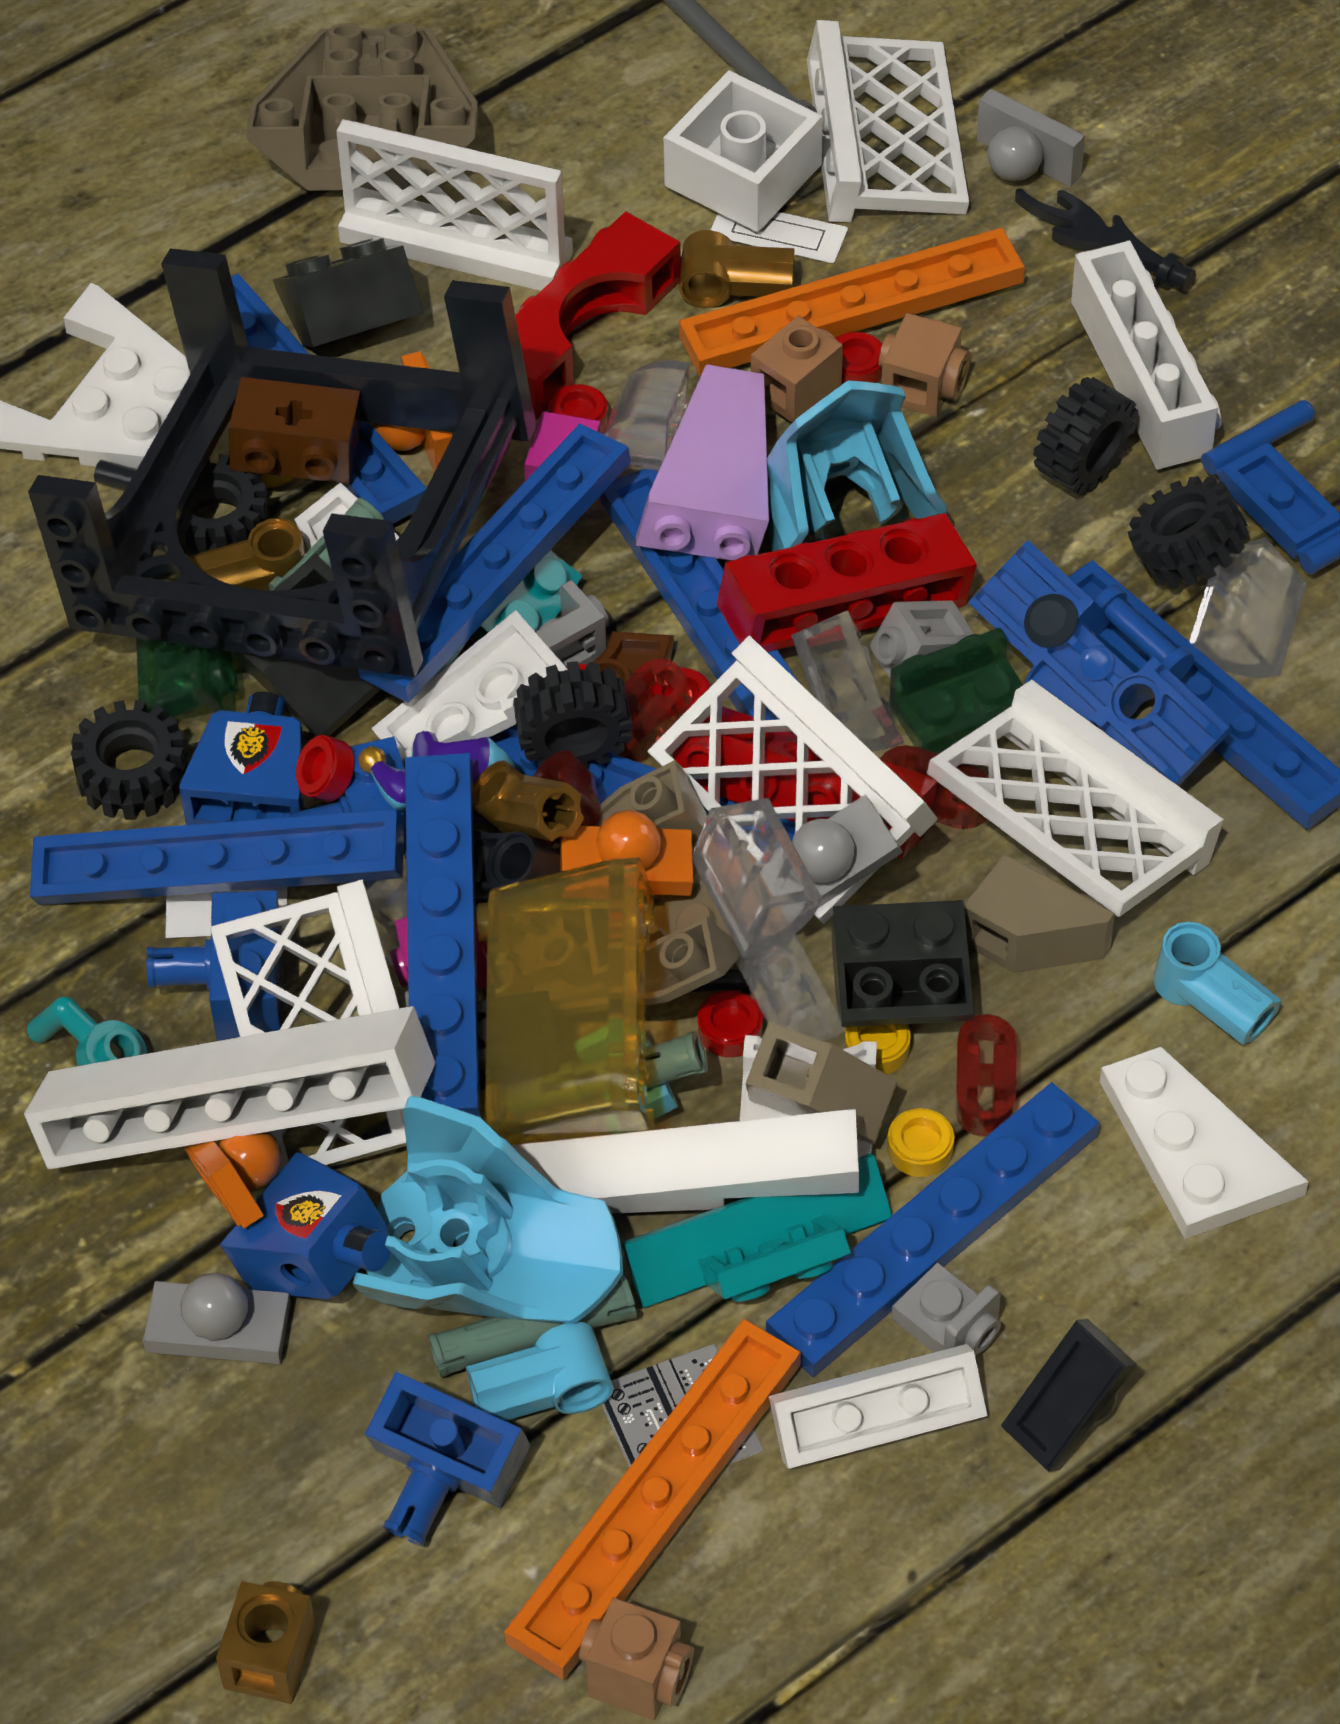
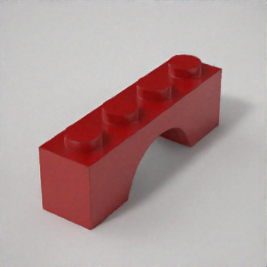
[515,211,681,420]

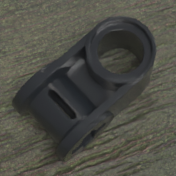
[474,830,568,910]

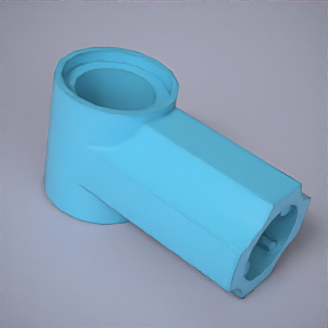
[1153,922,1281,1045]
[466,1322,614,1421]

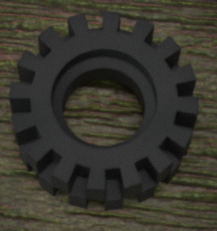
[1033,377,1138,495]
[178,454,270,556]
[1128,476,1249,588]
[513,661,633,772]
[71,700,188,820]

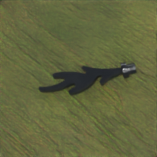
[1015,189,1196,291]

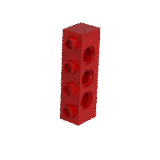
[716,513,977,652]
[672,706,938,859]

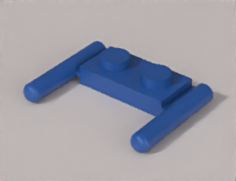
[1201,400,1340,574]

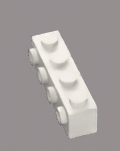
[1071,241,1221,470]

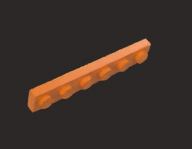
[679,227,1025,377]
[504,1319,801,1681]

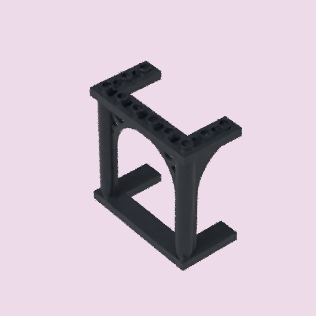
[28,248,536,677]

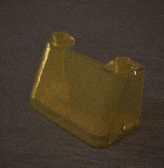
[477,857,654,1145]

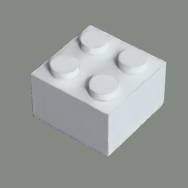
[663,70,823,232]

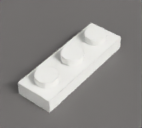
[769,1344,987,1469]

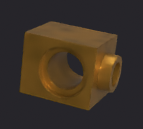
[216,1581,316,1704]

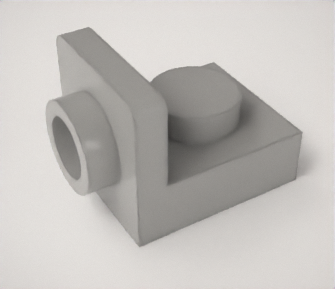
[535,580,609,666]
[870,601,980,687]
[892,1263,1001,1354]

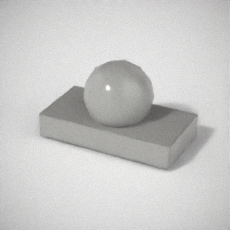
[977,89,1085,187]
[756,794,903,923]
[143,1273,291,1364]

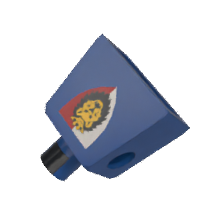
[179,692,306,825]
[220,1152,391,1300]

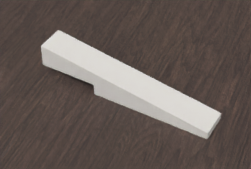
[511,1109,859,1213]

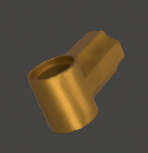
[679,230,795,308]
[188,518,306,590]
[473,760,584,841]

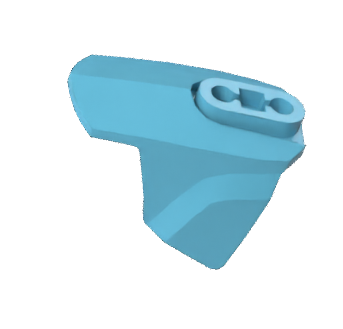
[766,381,947,552]
[352,1096,623,1324]

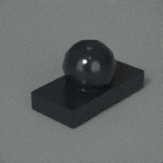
[1001,1319,1137,1472]

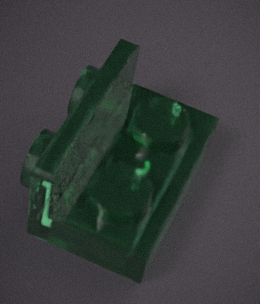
[889,628,1023,759]
[136,638,238,719]

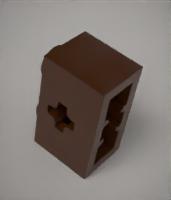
[229,377,360,484]

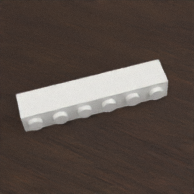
[24,1006,435,1169]

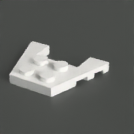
[0,283,190,469]

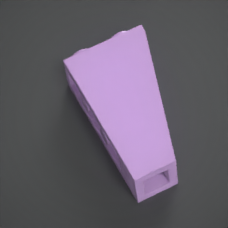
[636,364,769,561]

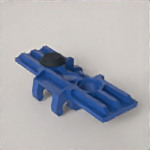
[968,540,1232,786]

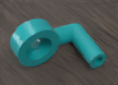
[27,996,147,1066]

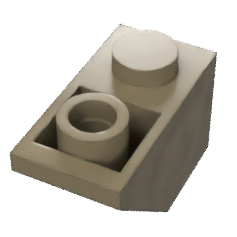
[964,854,1115,973]
[745,1022,897,1145]

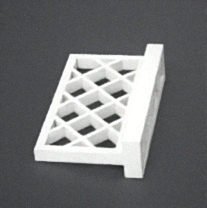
[807,20,969,222]
[336,119,573,291]
[647,635,938,924]
[927,680,1224,917]
[210,879,407,1174]

